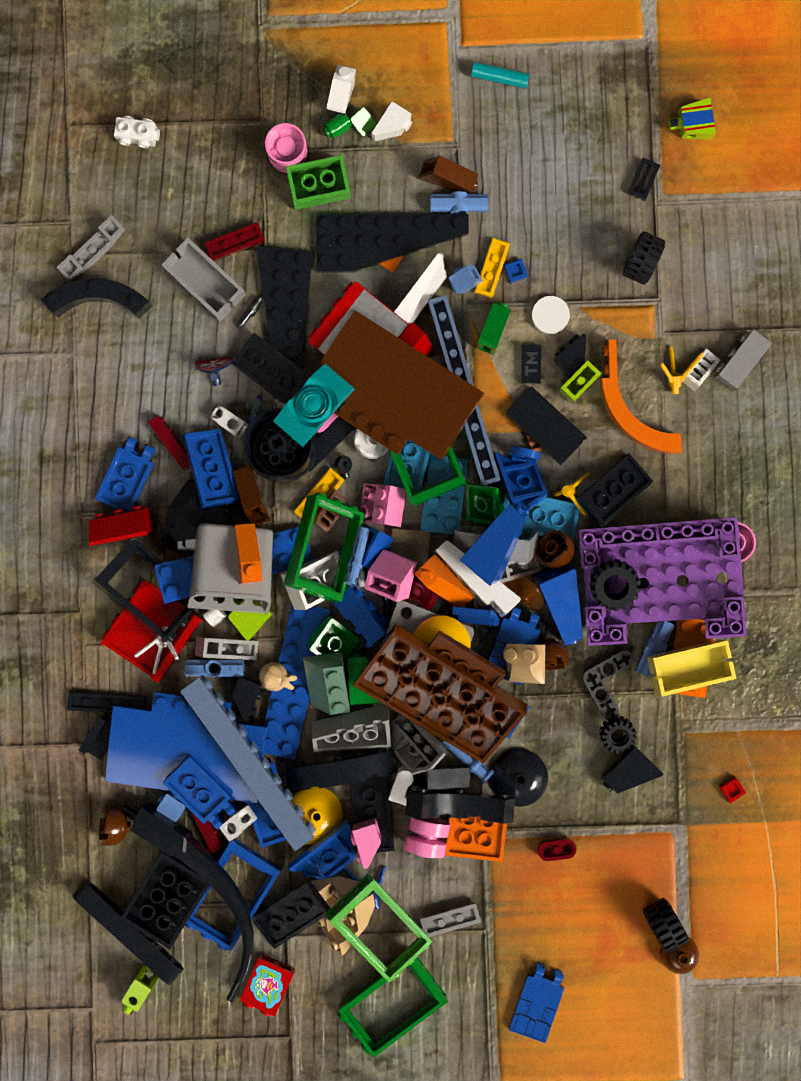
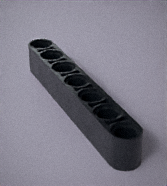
[72,880,184,985]

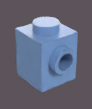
[449,265,483,294]
[156,791,186,822]

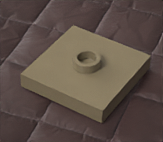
[391,529,430,569]

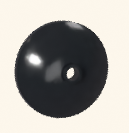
[491,749,548,807]

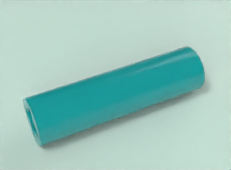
[471,61,530,89]

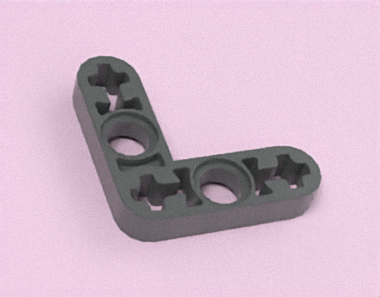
[582,650,634,720]

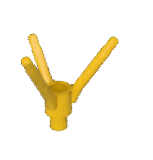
[660,346,704,394]
[553,472,590,516]

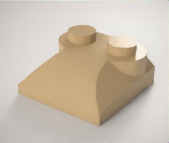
[503,643,545,684]

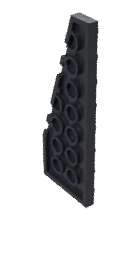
[316,214,469,273]

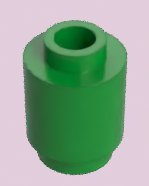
[322,113,352,140]

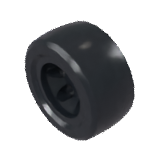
[243,409,318,483]

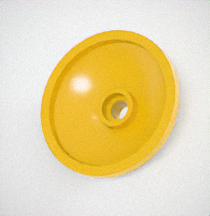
[414,615,471,649]
[292,786,343,845]

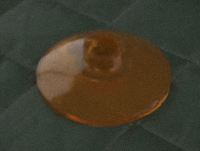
[512,578,545,611]

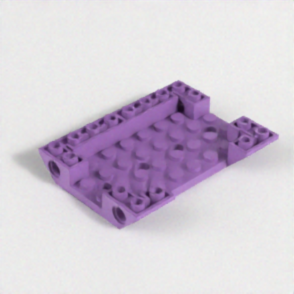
[579,517,747,646]

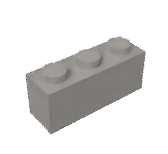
[715,329,772,391]

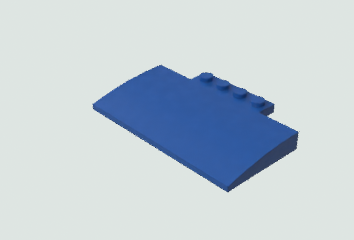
[105,692,268,803]

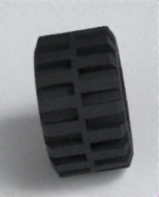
[623,231,665,285]
[589,559,641,611]
[643,898,688,953]

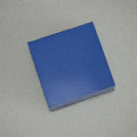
[503,258,528,284]

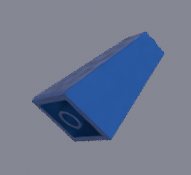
[460,503,528,586]
[531,563,583,646]

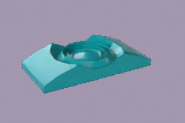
[273,364,355,447]

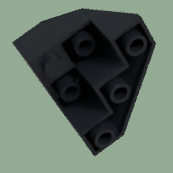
[162,479,235,553]

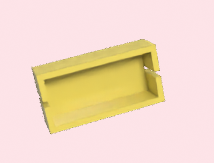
[647,639,736,697]

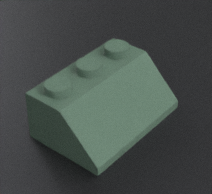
[303,652,350,715]

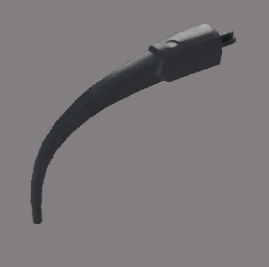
[121,802,254,1002]

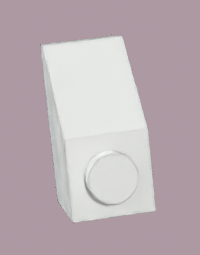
[327,65,356,114]
[372,102,412,141]

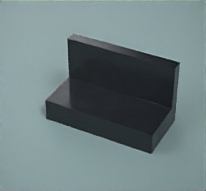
[79,715,111,760]

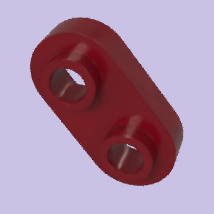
[537,838,577,861]

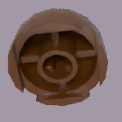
[536,530,575,569]
[537,638,569,671]
[99,807,131,846]
[659,936,699,975]

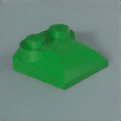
[466,483,505,525]
[307,617,360,663]

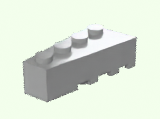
[454,525,539,565]
[312,704,391,752]

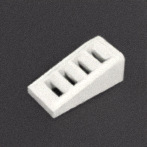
[683,348,720,391]

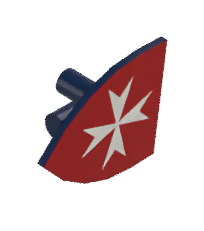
[195,357,233,386]

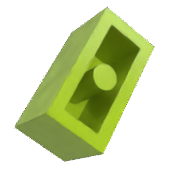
[559,360,602,404]

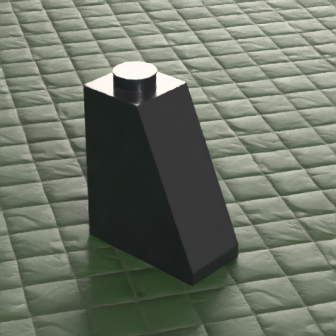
[601,745,663,794]
[412,765,471,789]

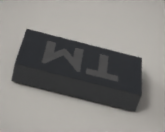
[521,345,541,384]

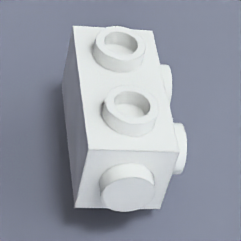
[114,116,160,148]

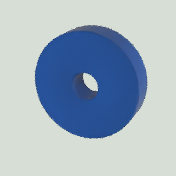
[509,446,541,461]

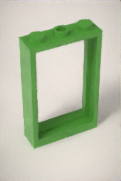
[325,873,432,983]

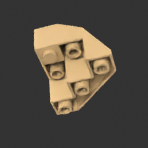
[311,876,375,956]

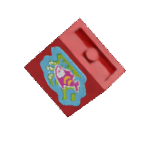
[239,953,295,1017]

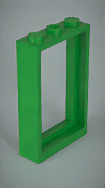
[390,446,467,506]
[283,493,365,602]
[338,956,448,1058]

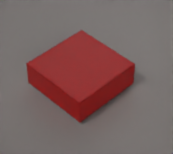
[718,776,746,804]

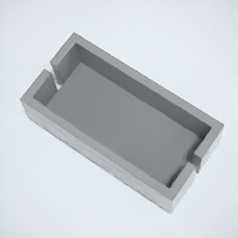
[162,237,246,321]

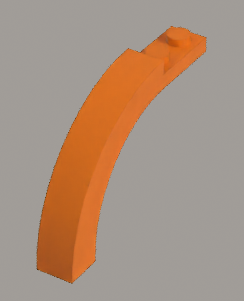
[600,339,682,454]

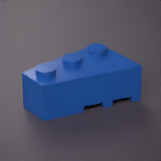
[333,586,390,649]

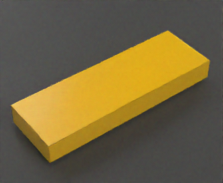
[474,238,510,299]
[293,468,345,518]

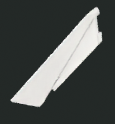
[394,252,447,323]
[436,541,521,617]

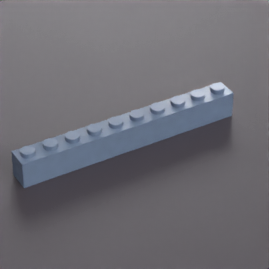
[427,295,500,485]
[180,675,316,851]

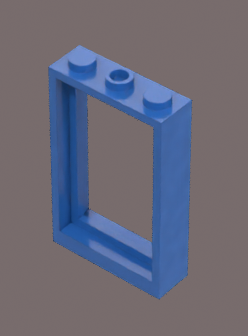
[185,839,282,951]

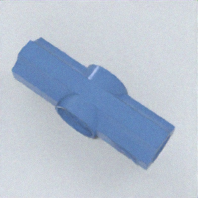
[430,191,488,214]
[635,621,675,678]
[185,659,245,677]

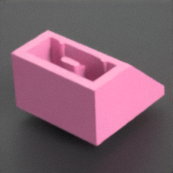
[359,483,406,527]
[365,549,417,602]
[350,817,381,869]

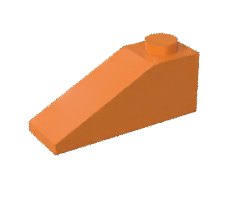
[234,524,263,585]
[414,554,475,608]

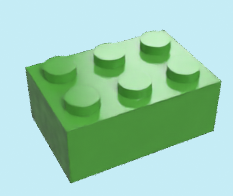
[286,155,351,210]

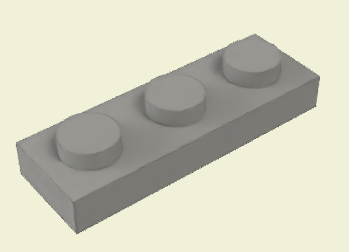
[420,902,481,937]

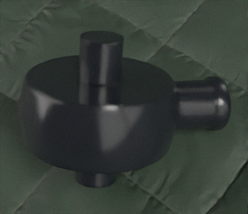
[334,455,352,479]

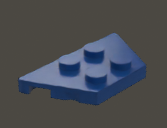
[494,452,548,513]
[287,819,356,880]

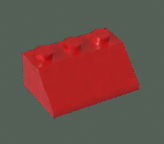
[89,505,154,546]

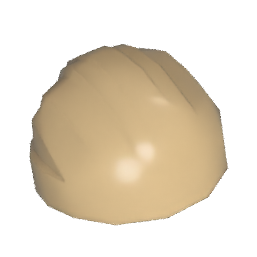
[259,662,297,691]

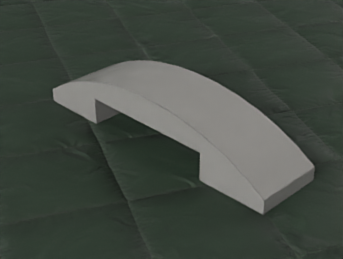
[57,215,125,282]

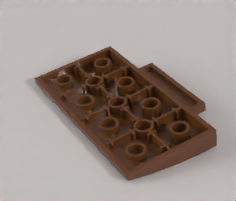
[313,310,484,459]
[353,624,528,764]

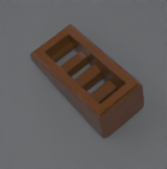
[314,489,349,532]

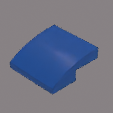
[452,607,500,626]

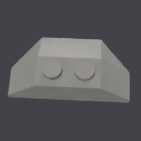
[391,714,446,775]

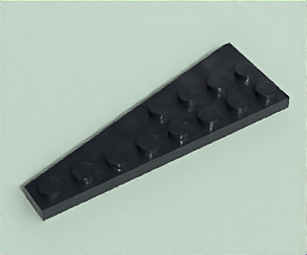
[257,246,313,402]

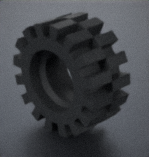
[599,715,637,754]

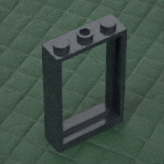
[92,537,204,644]

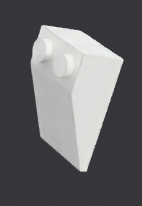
[281,551,351,610]

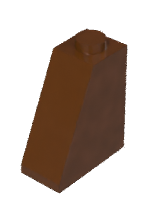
[418,155,478,193]
[233,466,271,526]

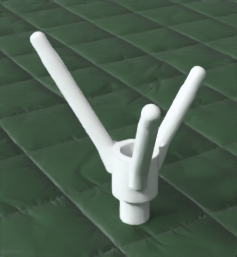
[134,626,178,674]

